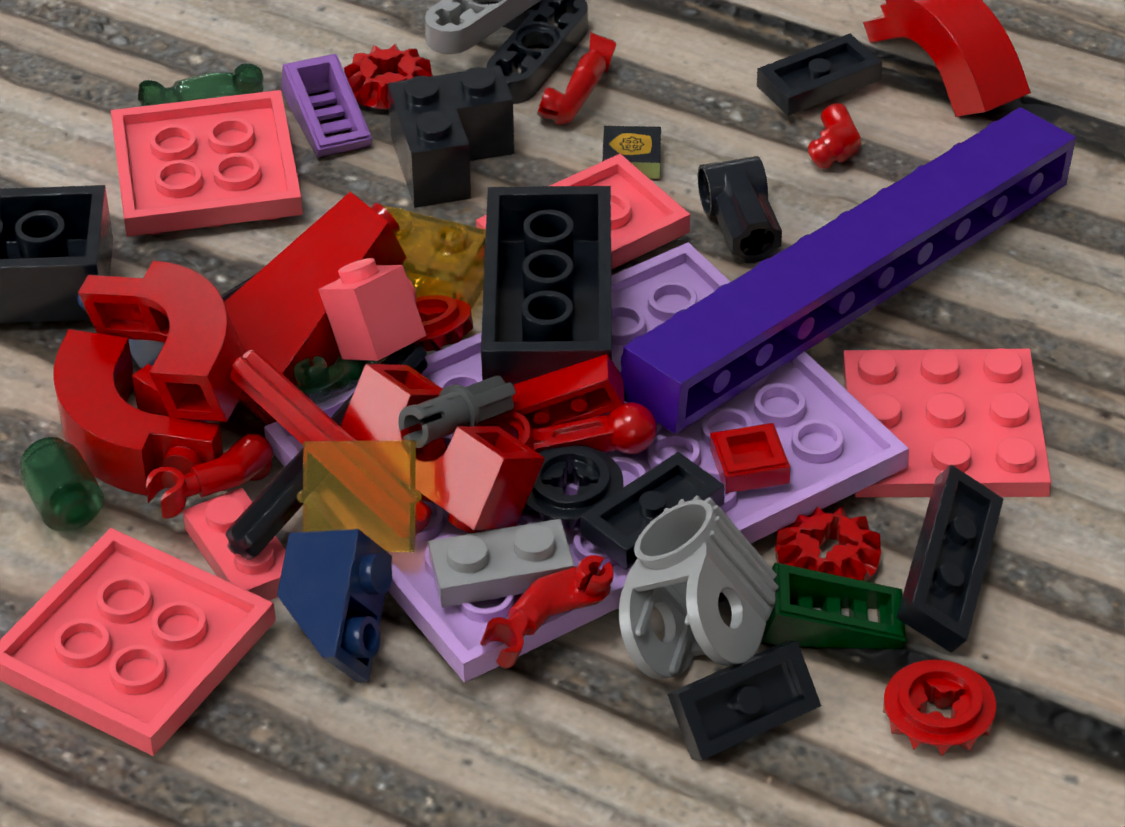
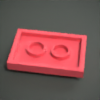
[476,154,690,270]

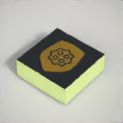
[602,126,661,179]

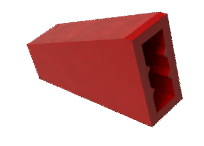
[224,191,407,425]

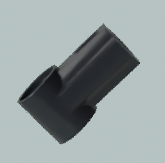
[697,156,782,263]

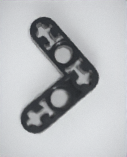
[478,0,588,104]

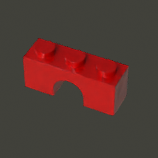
[340,364,545,533]

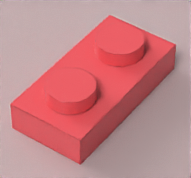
[182,487,286,600]

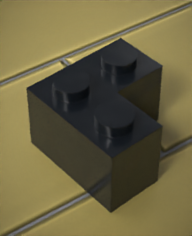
[388,66,514,208]

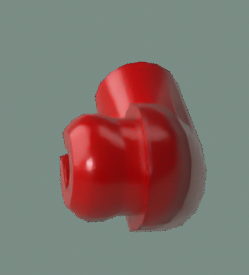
[807,103,861,169]

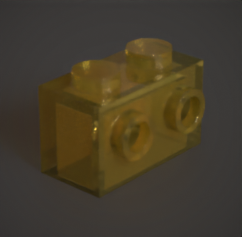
[382,205,486,310]

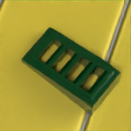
[761,562,906,649]

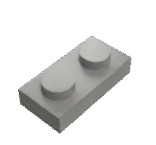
[428,519,575,608]

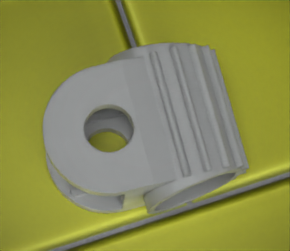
[619,495,779,679]

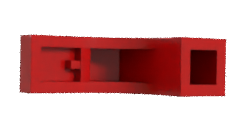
[863,0,1031,117]
[78,261,244,422]
[53,329,223,496]

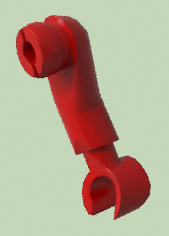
[537,32,616,125]
[146,434,274,519]
[480,555,614,669]

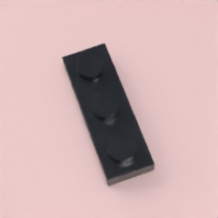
[896,465,1004,653]

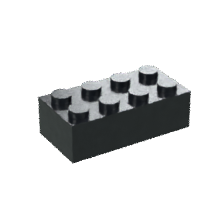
[0,185,113,323]
[481,186,612,385]

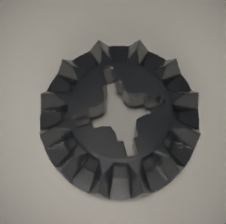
[524,445,624,531]

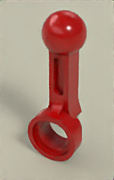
[478,402,657,454]

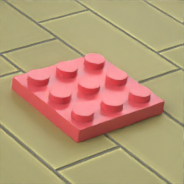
[111,90,303,237]
[842,348,1051,497]
[0,528,276,756]

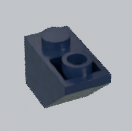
[277,529,392,683]

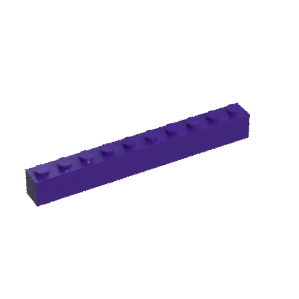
[620,107,1076,434]

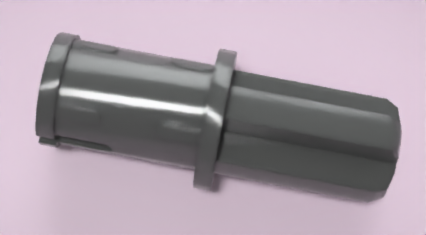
[398,376,516,448]

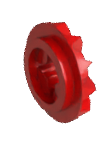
[344,44,433,109]
[413,295,473,352]
[775,506,881,582]
[883,660,996,756]

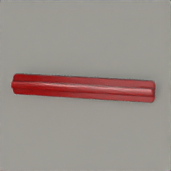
[230,350,432,539]

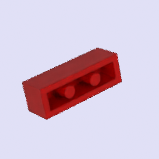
[512,354,624,430]

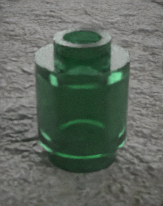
[20,437,104,531]

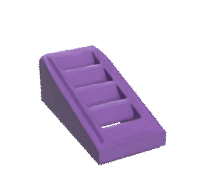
[281,53,372,157]

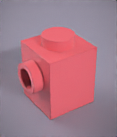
[318,258,427,361]

